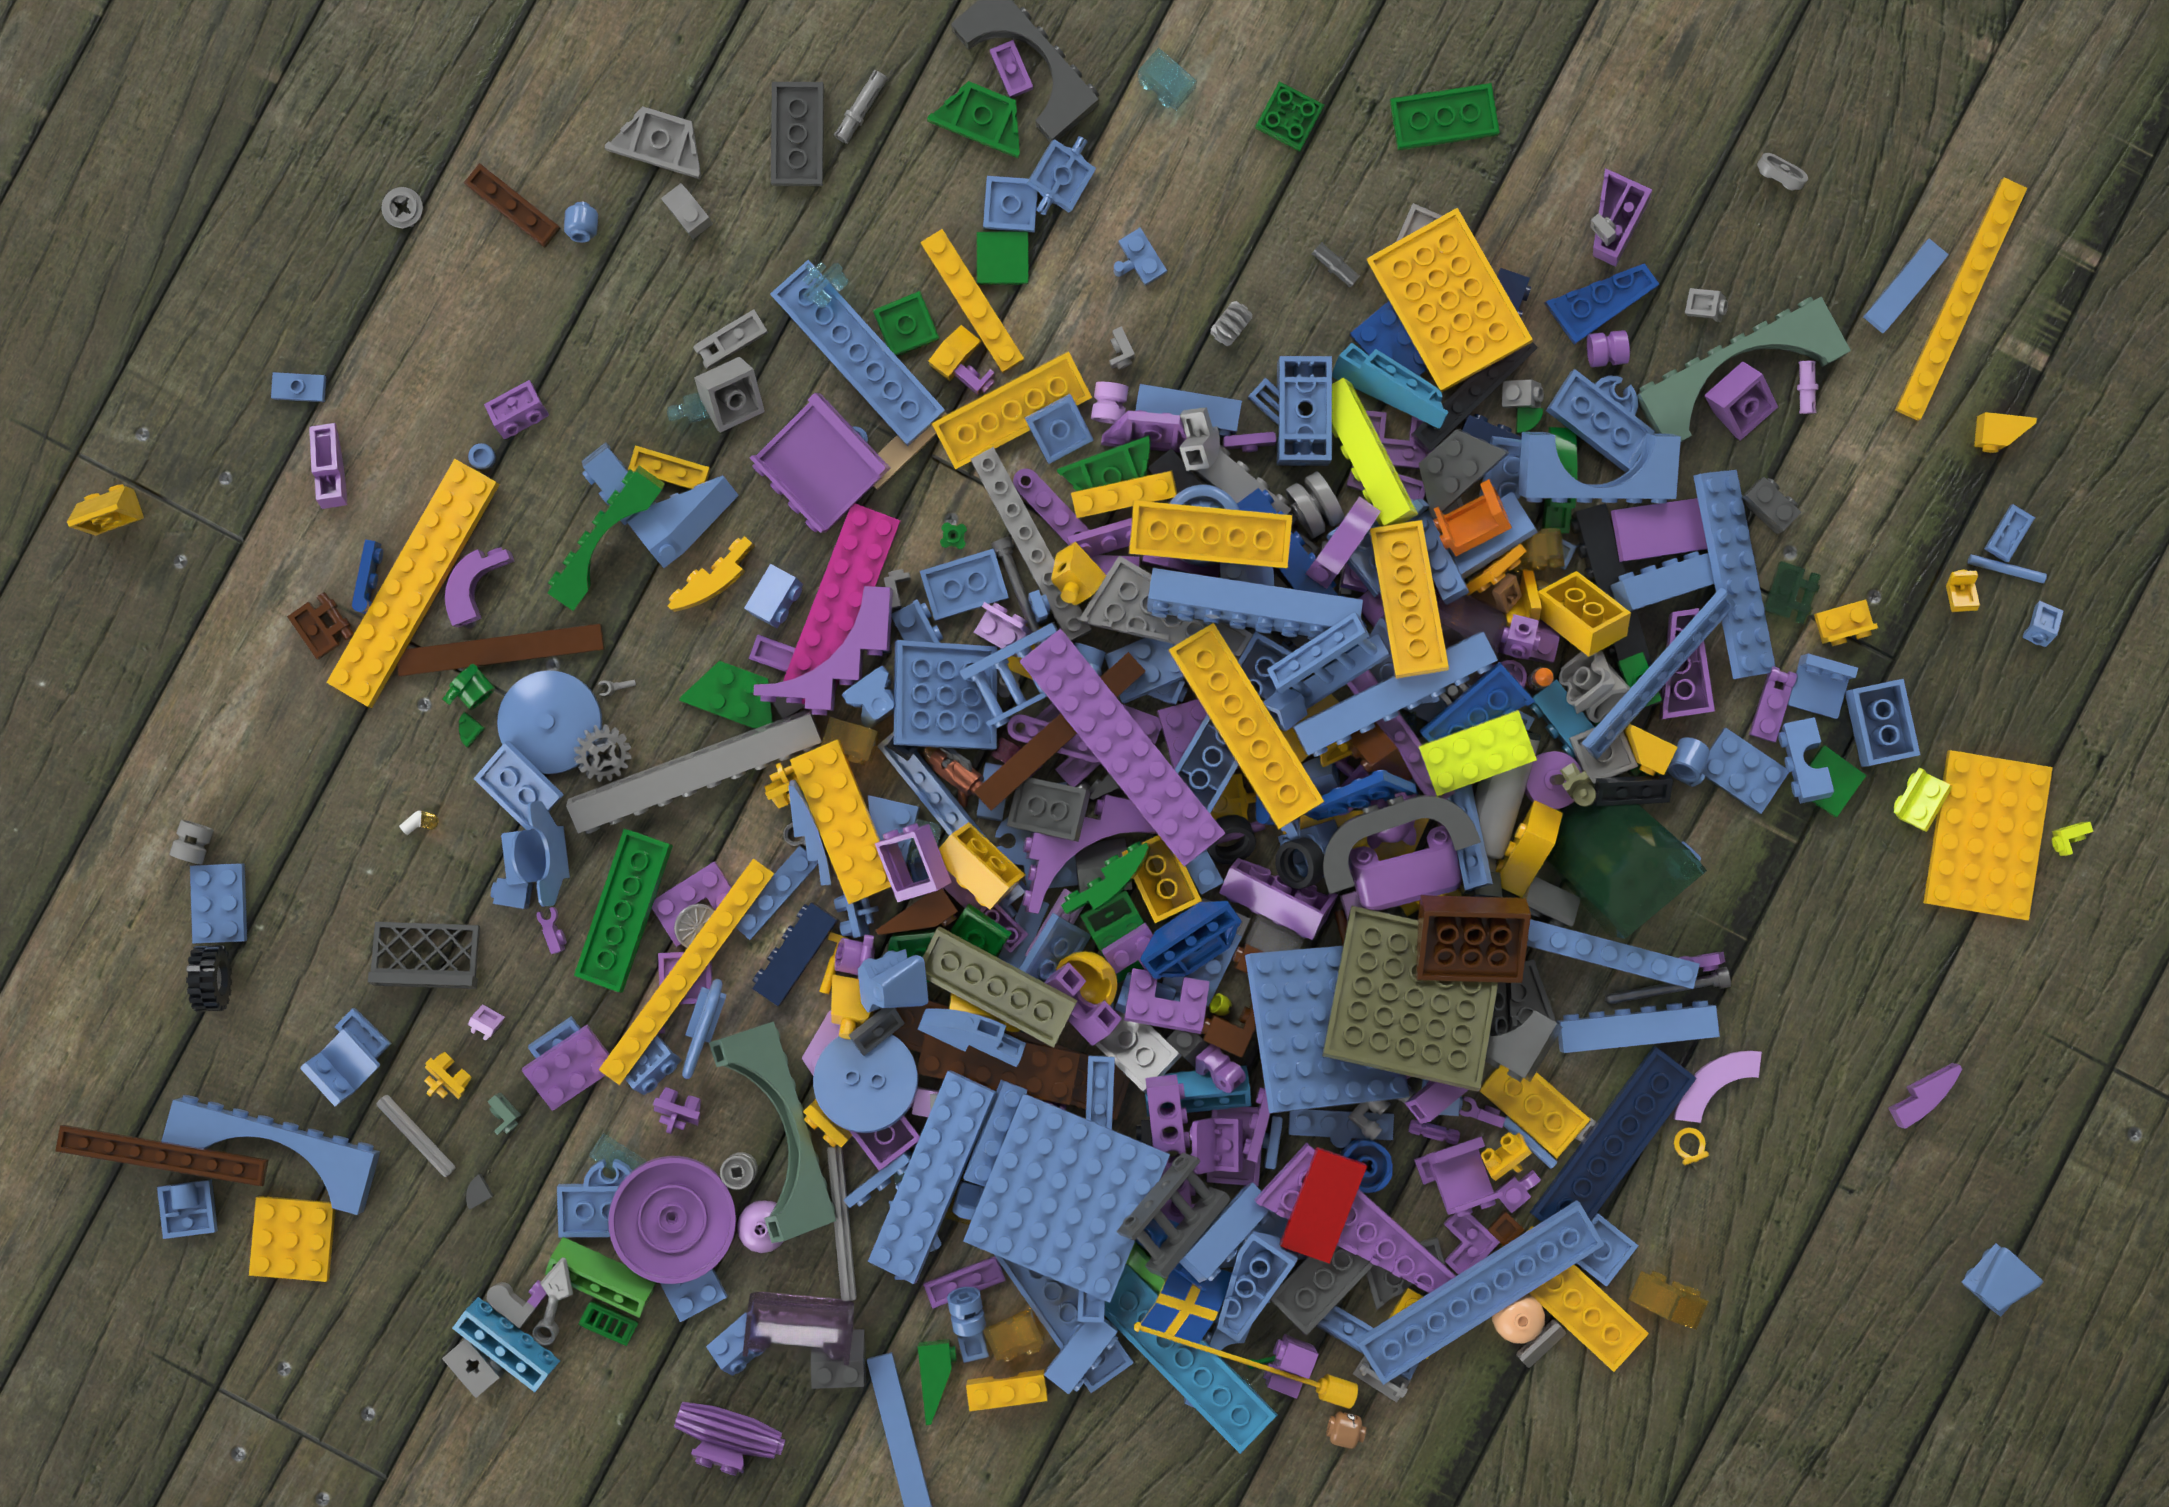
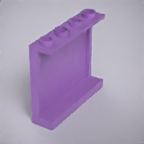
[750,393,891,533]

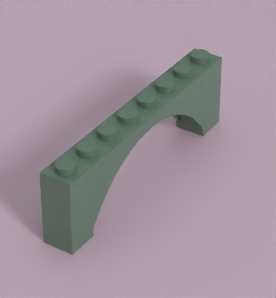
[1637,297,1851,443]
[709,1021,836,1243]

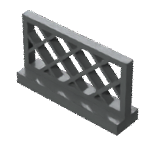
[368,922,480,989]

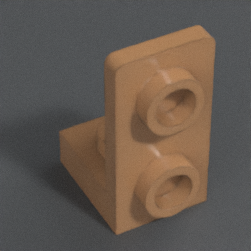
[1467,573,1522,614]

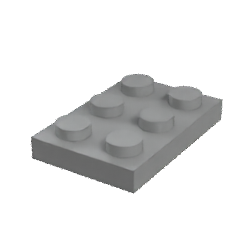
[1095,1011,1182,1094]

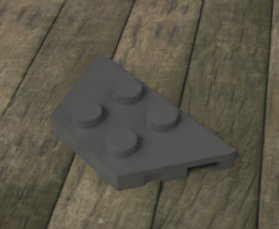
[1419,429,1509,519]

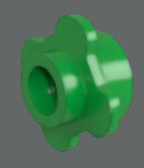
[940,522,967,549]

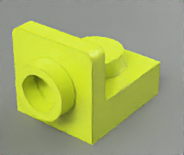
[2052,822,2094,856]

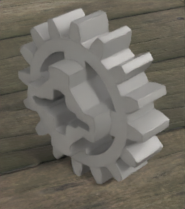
[574,724,631,782]

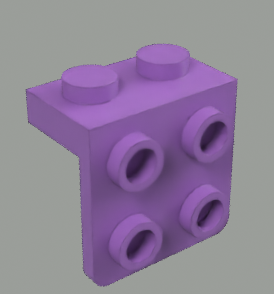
[1190,1117,1243,1174]

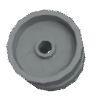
[1285,471,1345,539]

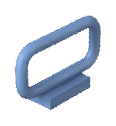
[682,979,726,1079]

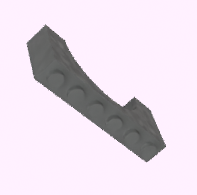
[951,0,1099,142]
[1485,1010,1563,1082]

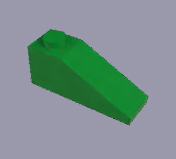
[918,1339,957,1425]

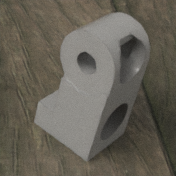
[487,1282,540,1328]

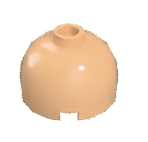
[1492,1293,1545,1344]

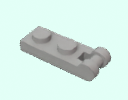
[693,309,768,370]

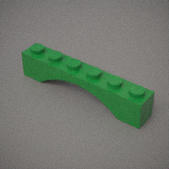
[548,466,665,611]

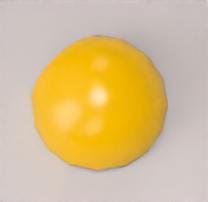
[1056,951,1117,1006]

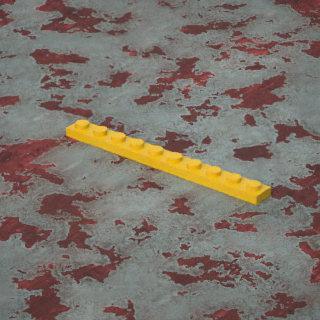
[1895,177,2027,421]
[599,858,775,1085]

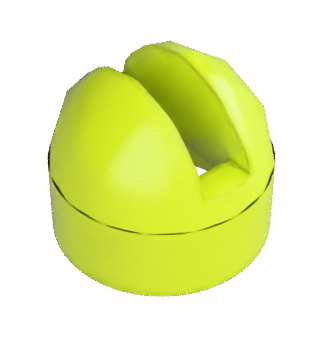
[1209,993,1232,1016]

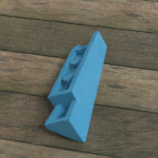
[1332,343,1448,428]

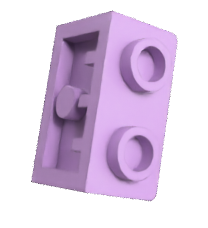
[974,602,1033,658]

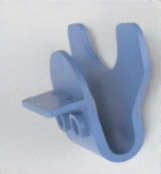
[501,801,570,907]

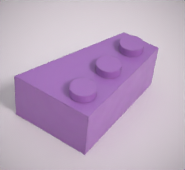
[1593,168,1652,267]

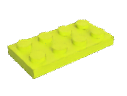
[1419,710,1537,796]

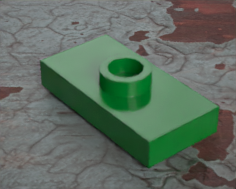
[1617,652,1662,707]

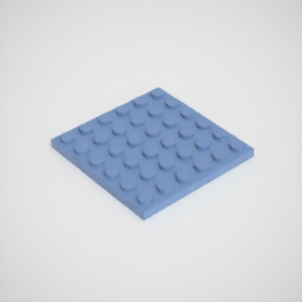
[1245,946,1410,1113]
[963,1093,1170,1303]

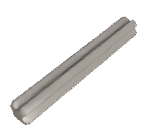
[376,1095,455,1177]

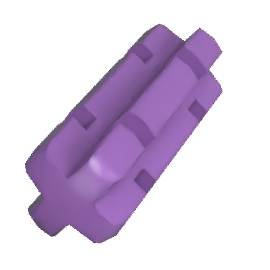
[1409,1119,1460,1145]

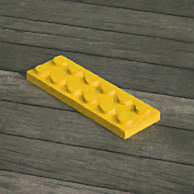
[931,351,1092,469]
[1129,500,1292,568]
[1370,520,1449,679]
[790,739,891,904]
[1525,1226,1649,1372]

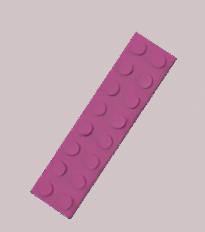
[783,503,901,712]

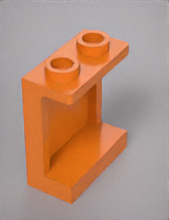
[1433,479,1512,556]

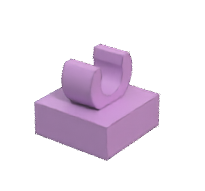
[468,1004,505,1040]

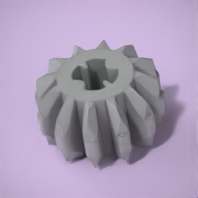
[1210,301,1252,346]

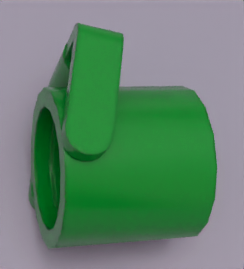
[442,664,495,710]

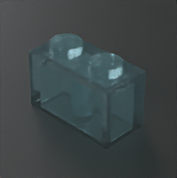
[1138,47,1197,110]

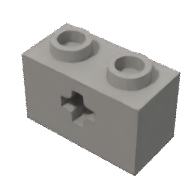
[442,1339,505,1398]

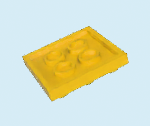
[249,1196,336,1282]

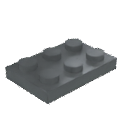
[1007,777,1091,842]

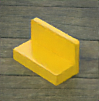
[1504,570,1542,627]

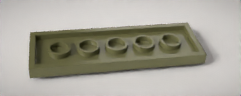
[923,927,1078,1048]

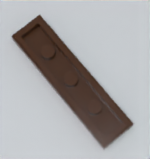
[464,163,561,248]

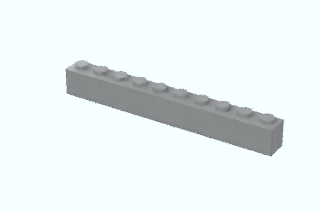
[566,709,822,834]

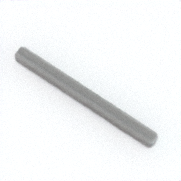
[827,1145,857,1301]

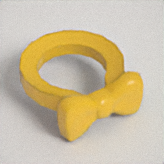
[1673,1128,1709,1165]

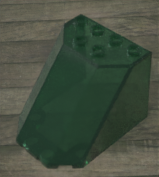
[1546,788,1707,939]

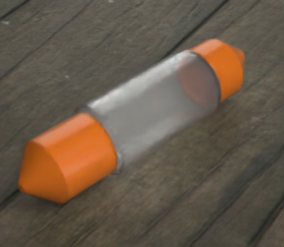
[1525,668,1554,691]

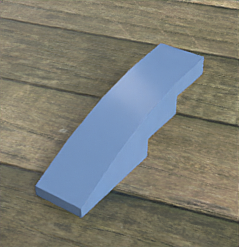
[1863,239,1949,333]
[788,780,833,885]

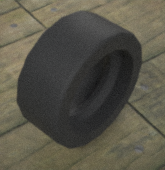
[1207,815,1256,864]
[1275,837,1324,889]

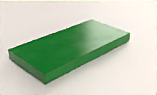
[1390,83,1500,151]

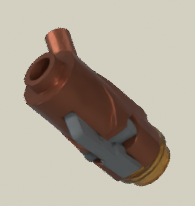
[923,747,984,807]

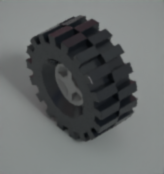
[186,945,232,1012]

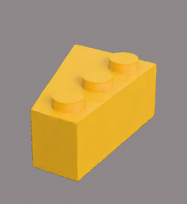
[1495,800,1563,897]

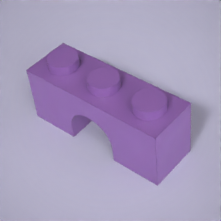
[1044,962,1122,1046]

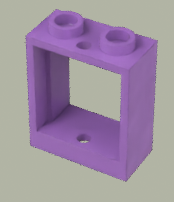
[875,823,952,902]

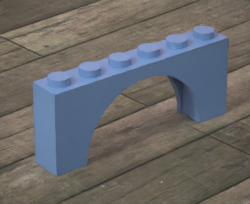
[1518,432,1681,503]

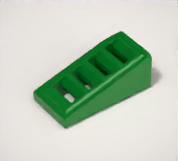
[578,1299,639,1346]

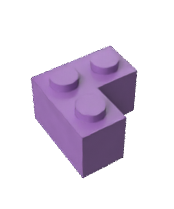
[1263,1334,1319,1399]

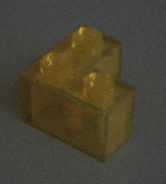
[821,717,881,766]
[1629,1270,1709,1330]
[984,1307,1045,1362]

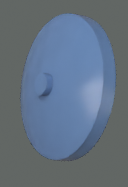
[497,671,602,774]

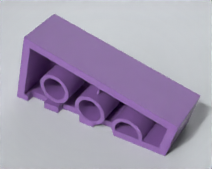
[1219,858,1338,940]

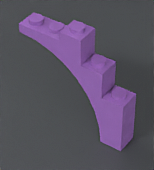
[753,586,893,715]
[1022,795,1157,914]

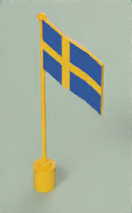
[1134,1269,1358,1409]

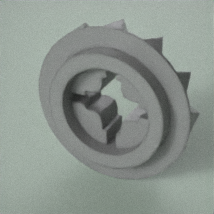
[382,187,424,229]

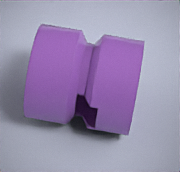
[1587,330,1630,368]

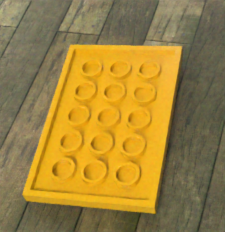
[1366,208,1533,393]
[1923,750,2053,921]

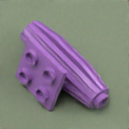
[674,1402,786,1476]

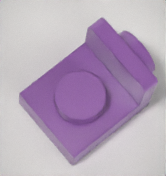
[954,364,995,396]

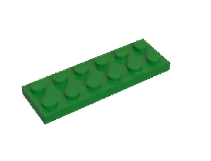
[574,828,673,993]

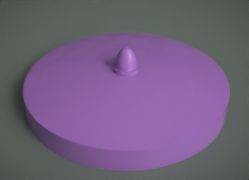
[608,1156,736,1284]

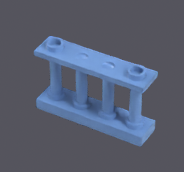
[1267,612,1391,710]
[959,622,1058,728]

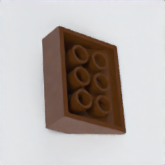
[1416,895,1531,983]

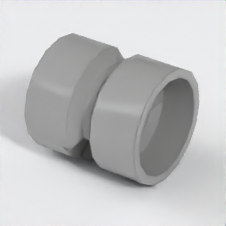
[169,820,214,865]
[720,1152,758,1189]

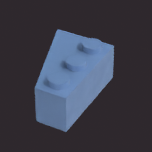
[582,442,635,525]
[868,795,920,866]

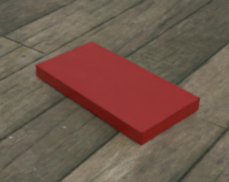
[1280,1147,1367,1264]

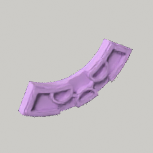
[1673,1051,1762,1123]

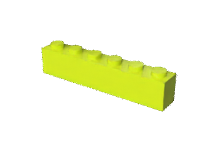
[1332,377,1418,526]

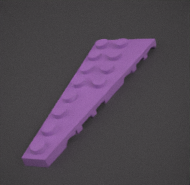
[1254,1143,1456,1293]

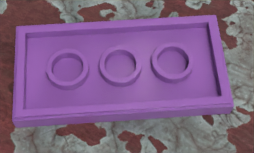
[1611,498,1708,562]

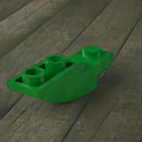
[1542,427,1577,533]
[1061,841,1151,914]

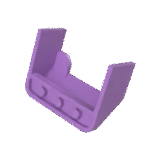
[1348,822,1462,911]

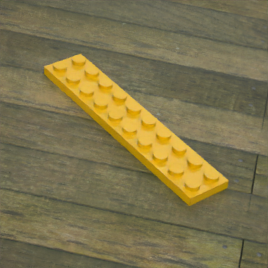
[326,459,500,708]

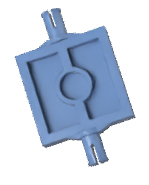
[1027,136,1096,215]

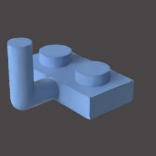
[1114,228,1167,286]

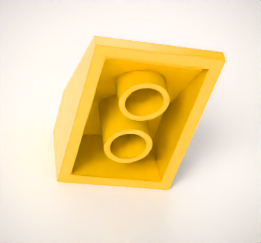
[67,484,144,536]

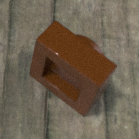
[1487,1210,1524,1246]

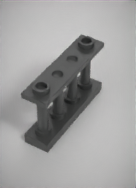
[1116,1152,1231,1279]

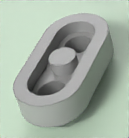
[1757,153,1808,190]

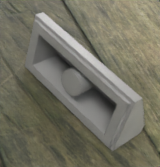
[1516,1319,1566,1368]

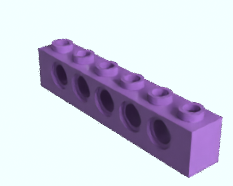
[1145,1074,1195,1223]

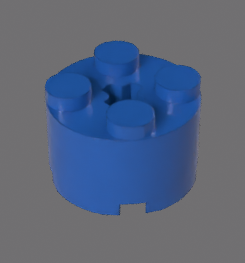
[1340,1138,1393,1193]

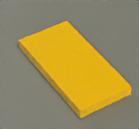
[1479,1065,1591,1159]

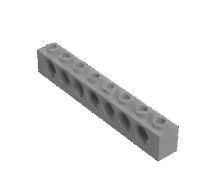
[971,447,1091,642]

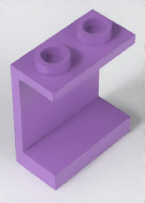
[1427,1136,1503,1217]

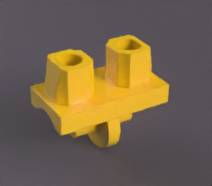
[764,762,801,808]
[424,1052,472,1100]
[1481,1132,1532,1181]

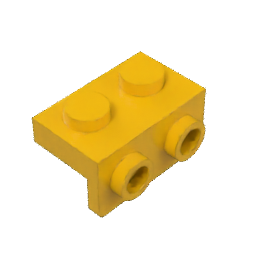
[803,1099,852,1148]

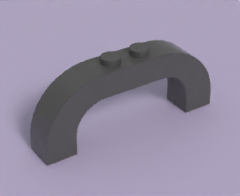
[1323,795,1481,894]

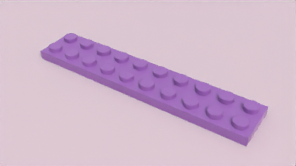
[1020,628,1226,867]

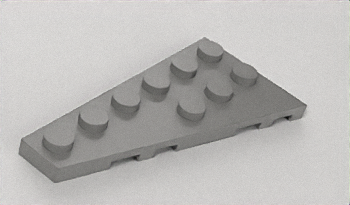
[1078,556,1253,659]

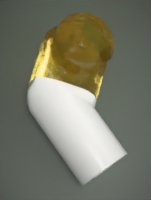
[399,811,439,835]

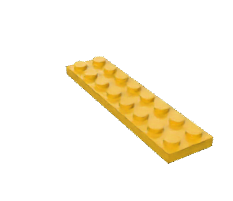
[1168,623,1324,830]

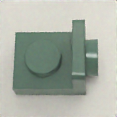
[488,1092,521,1135]

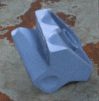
[842,666,895,729]
[858,949,928,1013]
[1962,1243,2044,1317]

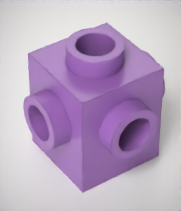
[1501,614,1541,660]

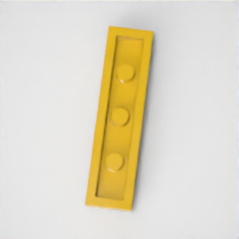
[1071,470,1177,518]

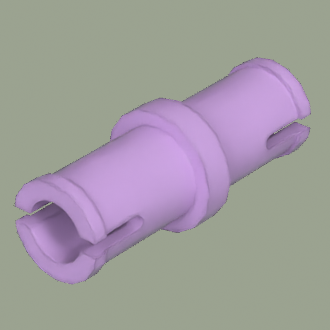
[1797,361,1818,414]

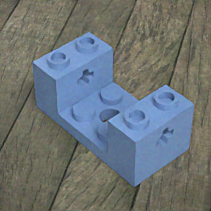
[1277,356,1332,466]

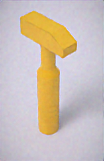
[819,932,849,994]

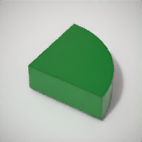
[1516,407,1544,434]
[459,711,485,748]

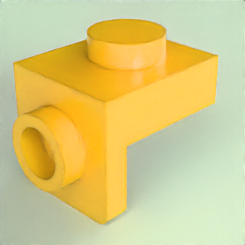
[1946,570,1980,612]

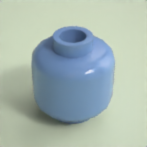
[564,202,598,243]

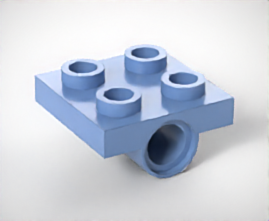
[157,1179,218,1239]

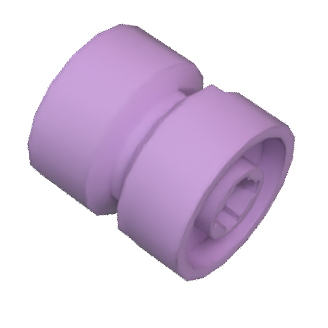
[1091,382,1129,424]

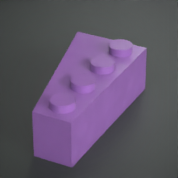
[1659,608,1715,720]

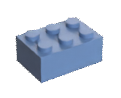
[1845,679,1920,767]

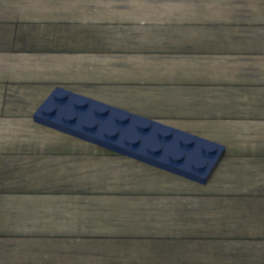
[1530,1046,1697,1222]

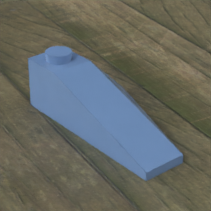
[626,475,739,568]
[1217,1231,1299,1343]

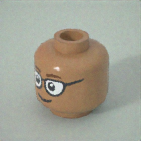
[1326,1411,1366,1449]

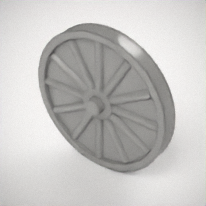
[674,904,714,948]

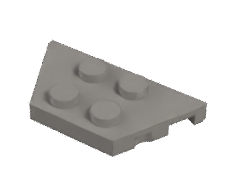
[605,106,701,179]

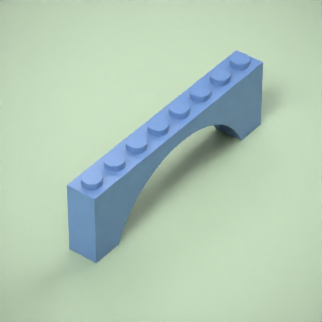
[162,1095,380,1215]

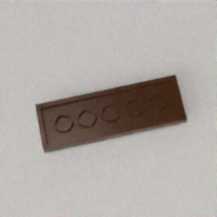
[917,1033,1080,1105]

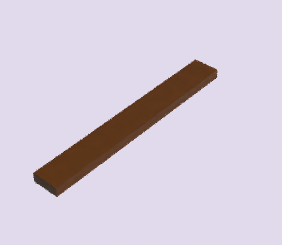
[397,624,605,677]
[974,652,1146,811]
[55,1125,268,1186]

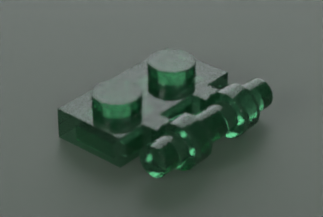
[1764,561,1821,624]

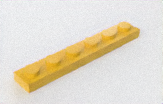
[920,229,1024,373]

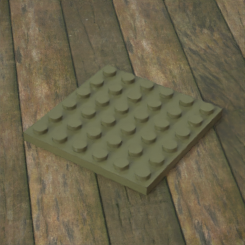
[1322,906,1498,1092]

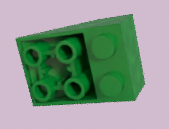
[1080,890,1144,983]

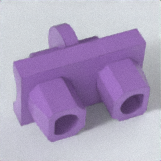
[653,1087,701,1134]

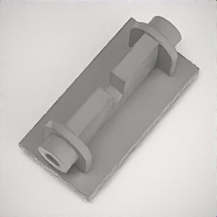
[1353,1355,1411,1403]

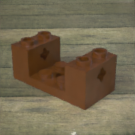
[1201,943,1263,1058]

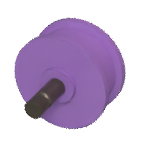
[1525,751,1582,809]

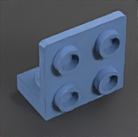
[1788,654,1858,719]
[300,1028,380,1106]

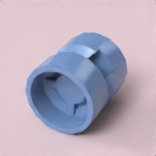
[947,1287,986,1337]

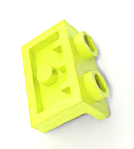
[1894,768,1952,832]

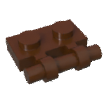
[287,592,354,659]

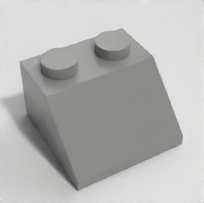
[694,357,765,433]

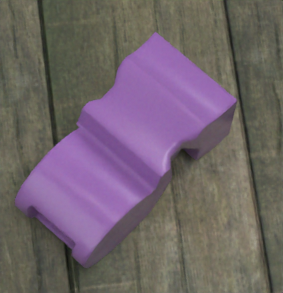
[1196,1044,1246,1093]

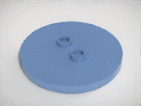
[813,1034,918,1133]

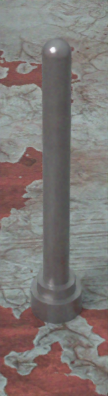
[991,537,1040,648]
[1605,967,1731,1004]

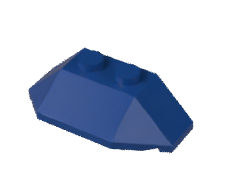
[1140,901,1242,979]

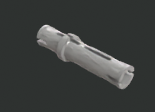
[834,70,888,144]

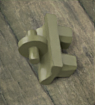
[1560,762,1596,807]

